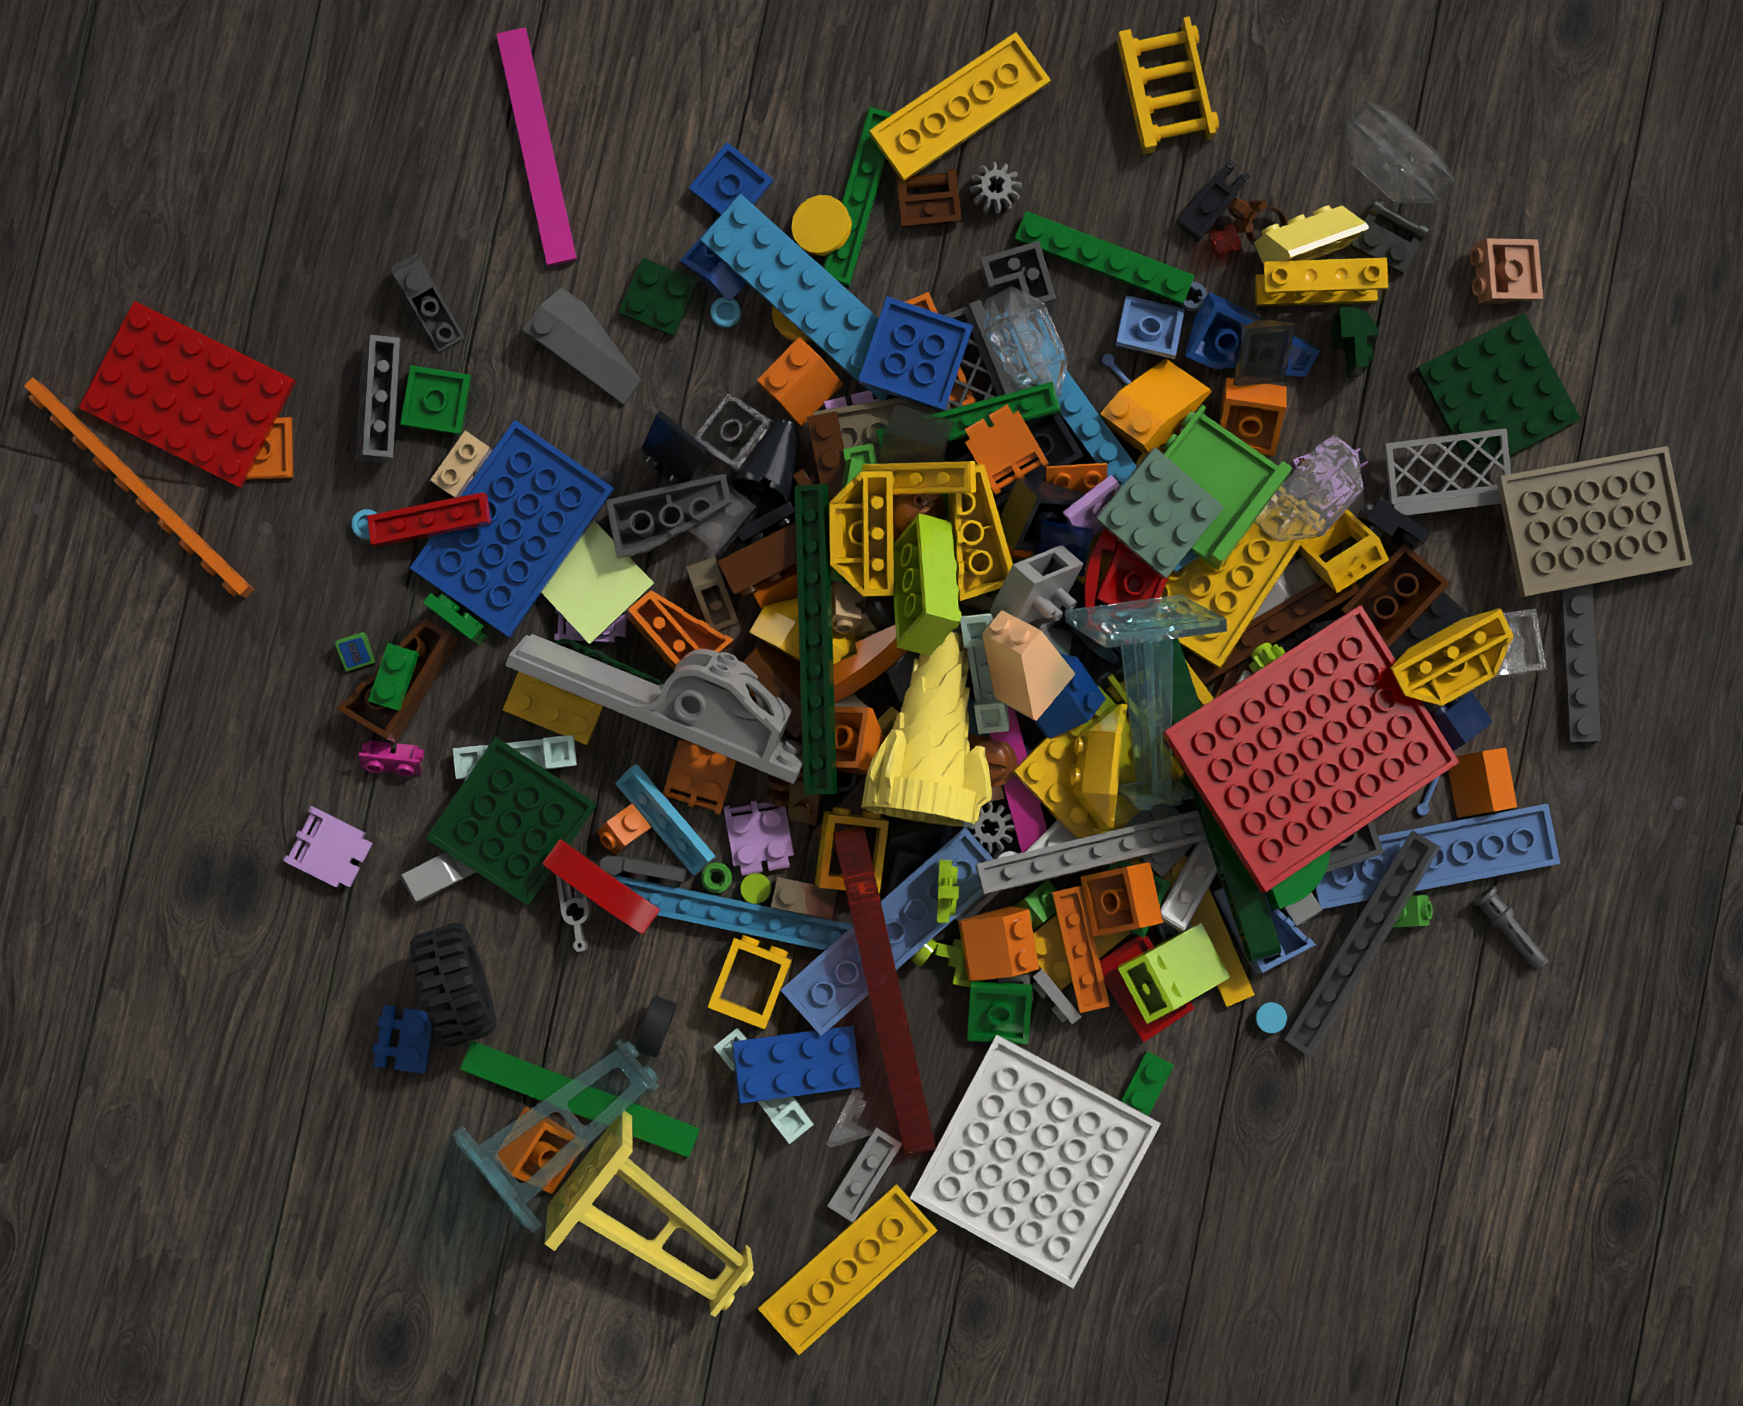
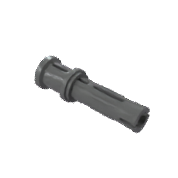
[1472,886,1549,972]

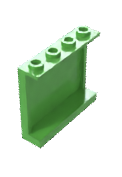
[1164,405,1293,570]

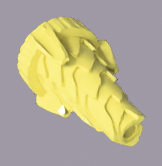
[861,632,992,827]

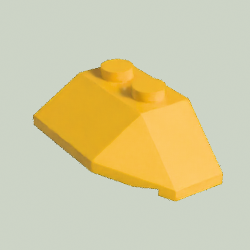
[829,471,894,596]
[749,598,862,664]
[1391,608,1514,706]
[1070,704,1127,828]

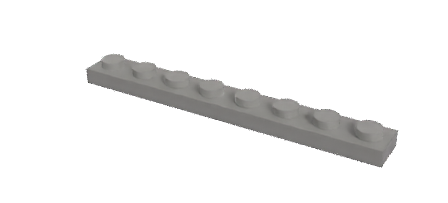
[975,810,1207,895]

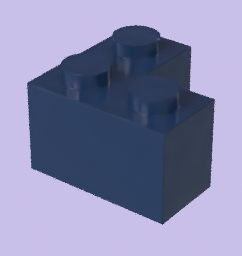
[1430,692,1492,751]

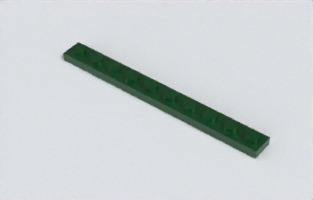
[795,484,837,795]

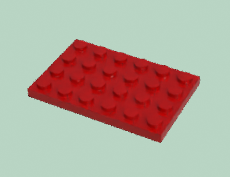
[79,301,297,489]

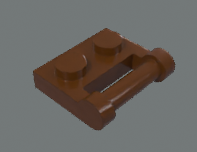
[896,169,962,229]

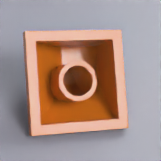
[835,706,885,775]

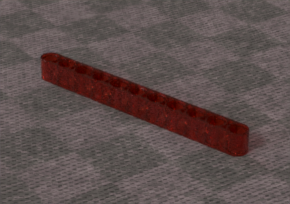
[833,826,936,1156]

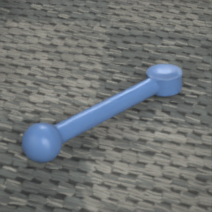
[1102,354,1131,386]
[1416,776,1440,815]

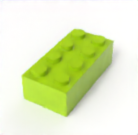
[893,513,961,656]

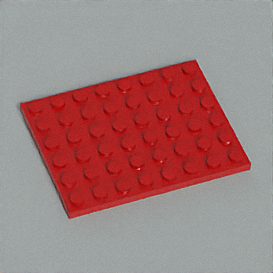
[1161,605,1459,893]

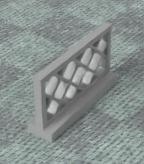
[1384,428,1511,515]

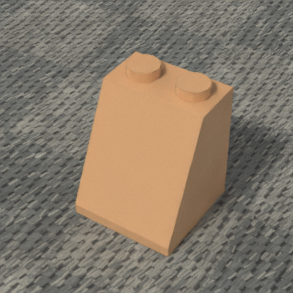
[982,610,1075,721]

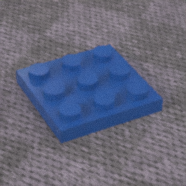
[857,296,973,412]

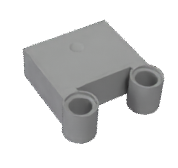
[988,545,1083,633]

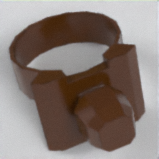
[1228,198,1288,246]

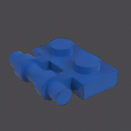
[372,1005,433,1074]

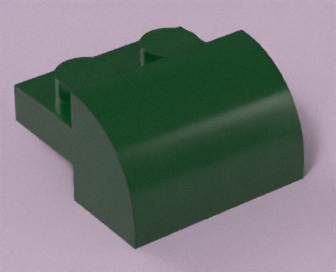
[1330,307,1379,378]

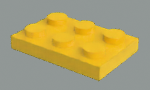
[502,671,604,745]

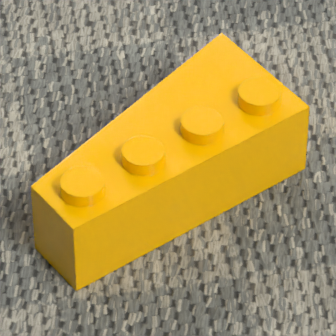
[948,464,1013,601]

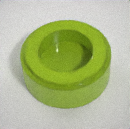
[741,873,771,904]
[910,939,938,967]

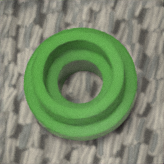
[701,862,732,893]

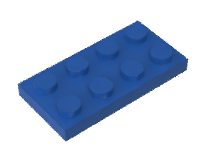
[731,1026,861,1104]

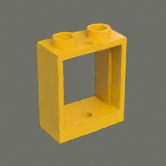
[1298,506,1389,593]
[815,807,889,894]
[708,935,792,1030]

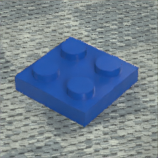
[689,142,774,216]

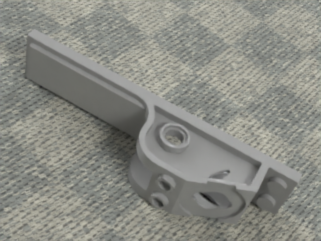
[505,634,803,784]

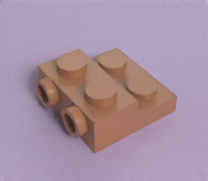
[1469,238,1543,304]

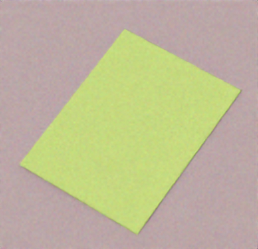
[542,520,654,644]

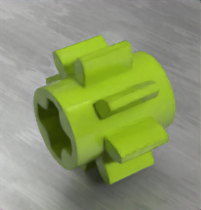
[1249,643,1286,673]

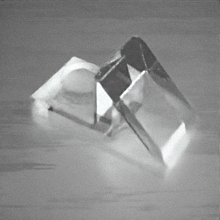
[826,1088,873,1148]

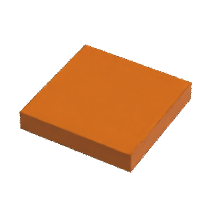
[246,417,294,480]

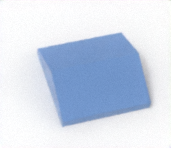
[1115,295,1185,359]

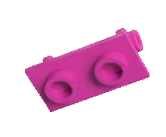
[358,740,424,777]

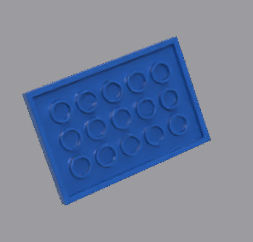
[410,420,615,638]

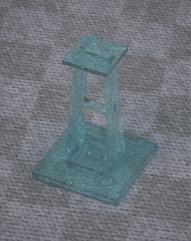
[1065,595,1227,810]
[452,1039,659,1234]

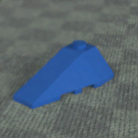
[1185,292,1320,377]

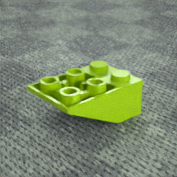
[1118,923,1230,1024]

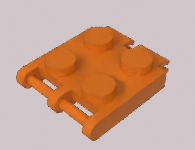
[965,404,1049,495]
[663,740,737,815]

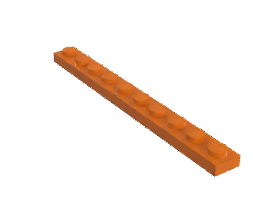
[24,377,255,598]

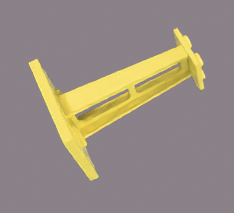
[544,1109,754,1317]

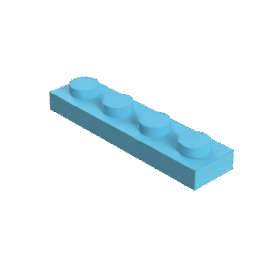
[615,763,716,876]

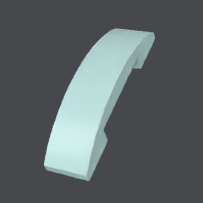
[960,613,1009,734]
[453,735,577,779]
[714,1028,814,1144]

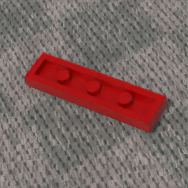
[367,492,491,547]

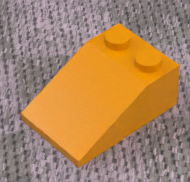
[1100,358,1212,455]

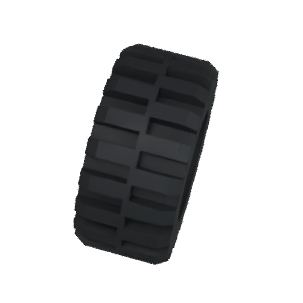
[410,922,496,1048]

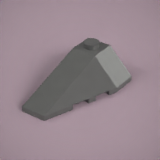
[522,287,642,405]
[606,474,732,559]

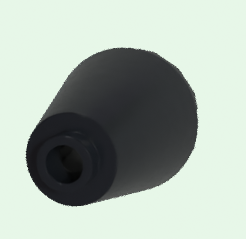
[732,419,800,507]

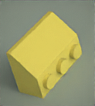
[1254,205,1369,263]

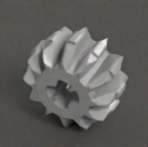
[970,162,1022,215]
[963,802,1015,854]

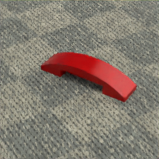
[1083,529,1116,645]
[542,839,661,935]

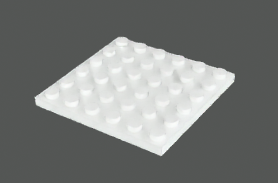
[910,1035,1161,1289]

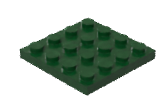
[1416,313,1581,475]
[426,736,597,906]

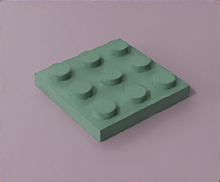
[1094,447,1224,579]

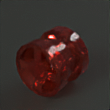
[1208,223,1242,260]

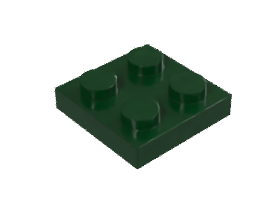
[619,257,698,338]

